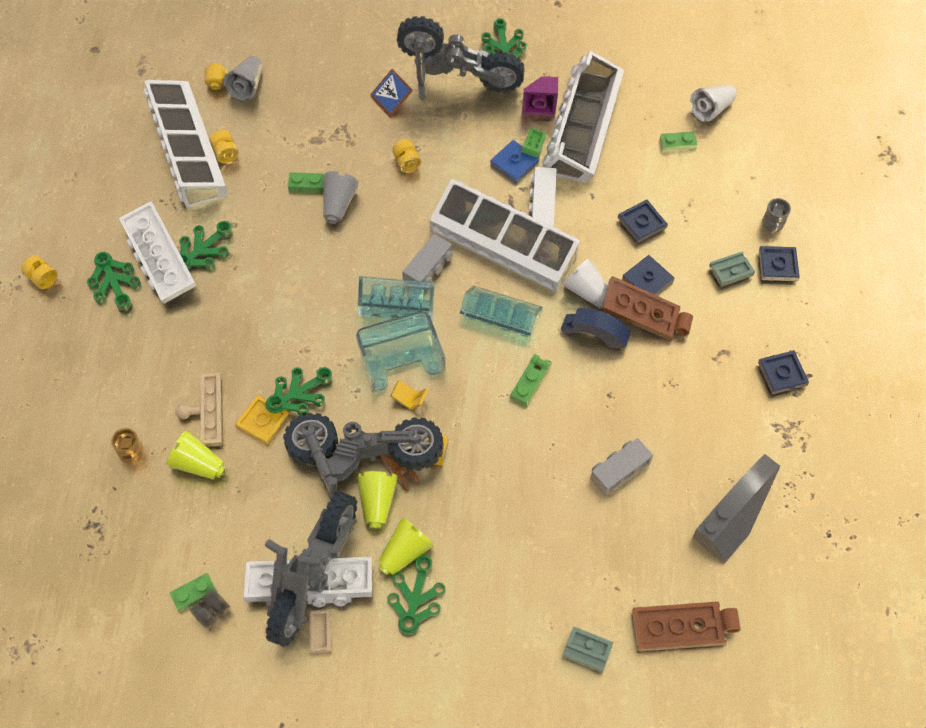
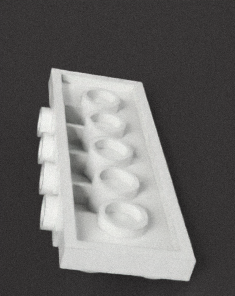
[119,201,197,304]
[243,557,372,607]

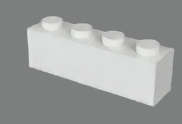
[529,167,557,236]

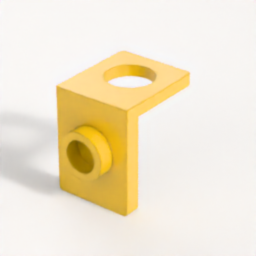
[390,380,429,410]

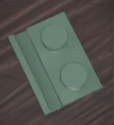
[709,251,755,287]
[562,626,614,673]

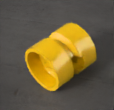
[209,130,239,164]
[392,139,422,173]
[21,255,58,289]

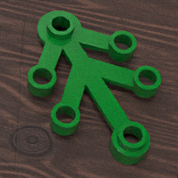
[481,18,527,58]
[179,221,232,270]
[87,252,141,310]
[265,367,332,416]
[387,555,446,635]

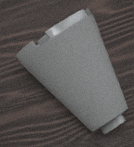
[223,56,263,101]
[323,171,359,224]

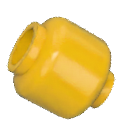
[204,63,227,90]

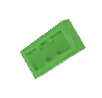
[521,127,547,158]

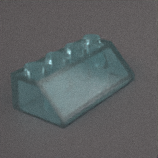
[358,276,435,322]
[459,285,543,337]

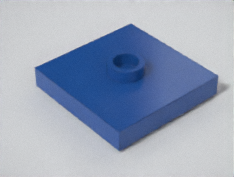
[490,140,540,183]

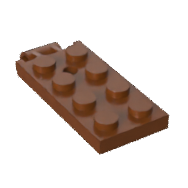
[601,276,694,341]
[632,601,741,652]

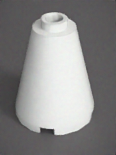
[690,85,737,122]
[563,259,607,309]

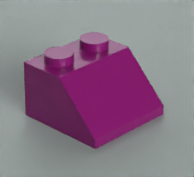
[522,76,558,116]

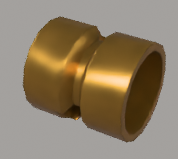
[111,428,143,463]

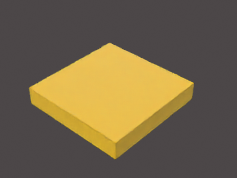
[235,395,290,446]

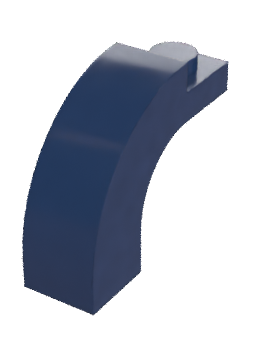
[560,308,631,349]

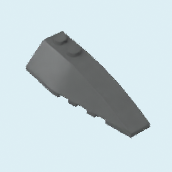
[692,454,780,563]

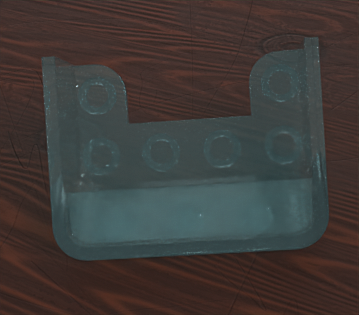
[356,311,446,393]

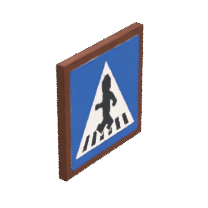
[370,69,413,116]

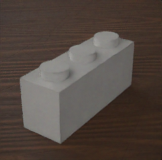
[402,234,453,292]
[590,438,653,496]

